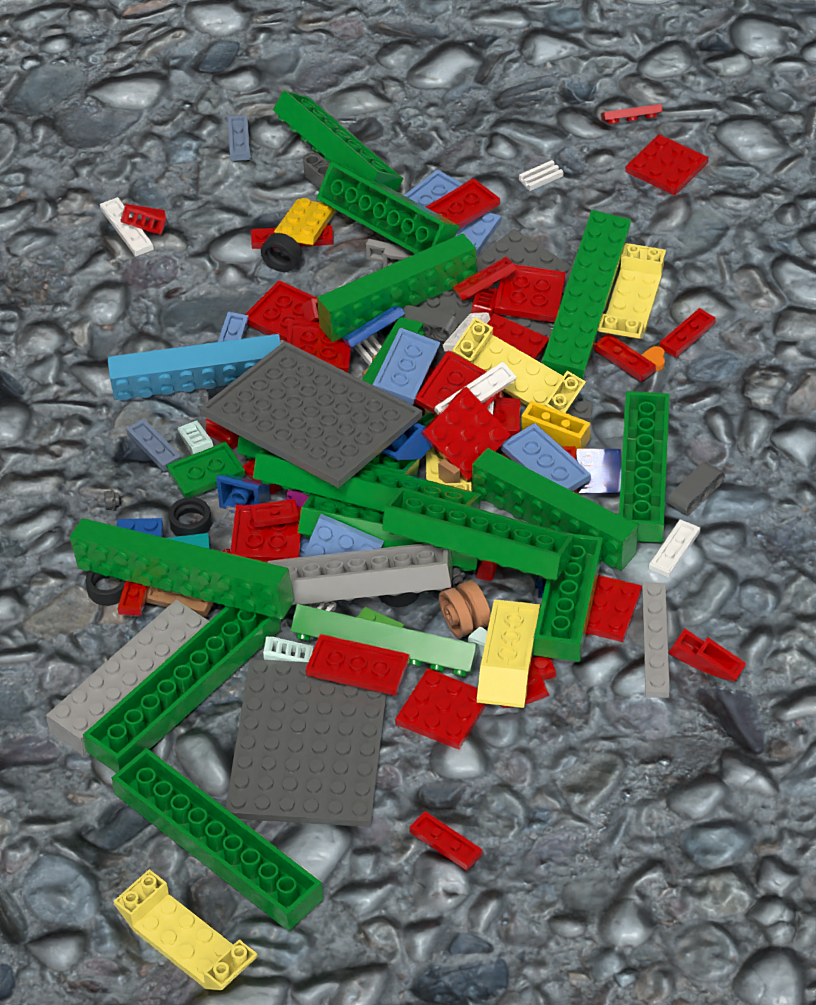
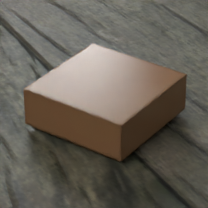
[438,459,460,483]

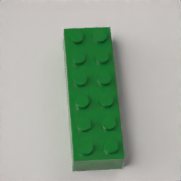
[533,532,603,662]

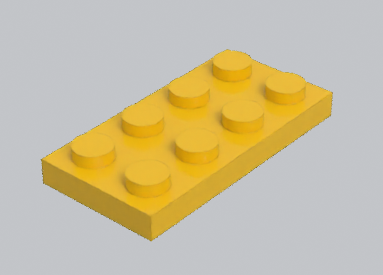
[274,198,336,245]

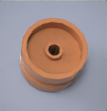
[439,580,491,639]

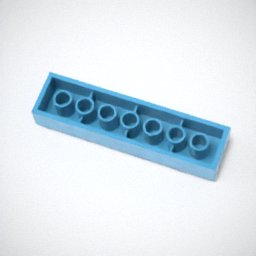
[108,334,280,401]

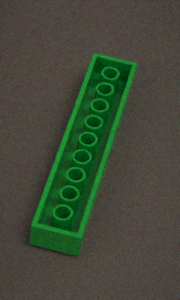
[542,209,631,380]
[253,448,482,512]
[70,518,294,619]
[83,606,281,773]
[111,748,323,931]

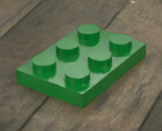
[166,442,245,498]

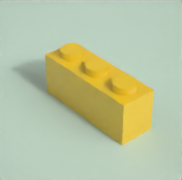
[521,401,590,454]

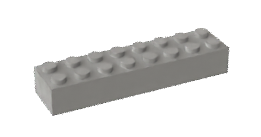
[268,543,453,605]
[46,599,209,756]

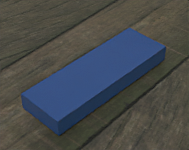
[343,305,405,347]

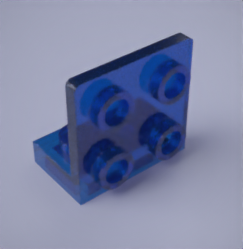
[576,449,621,493]

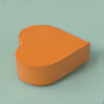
[641,346,665,371]

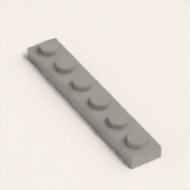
[642,582,670,698]

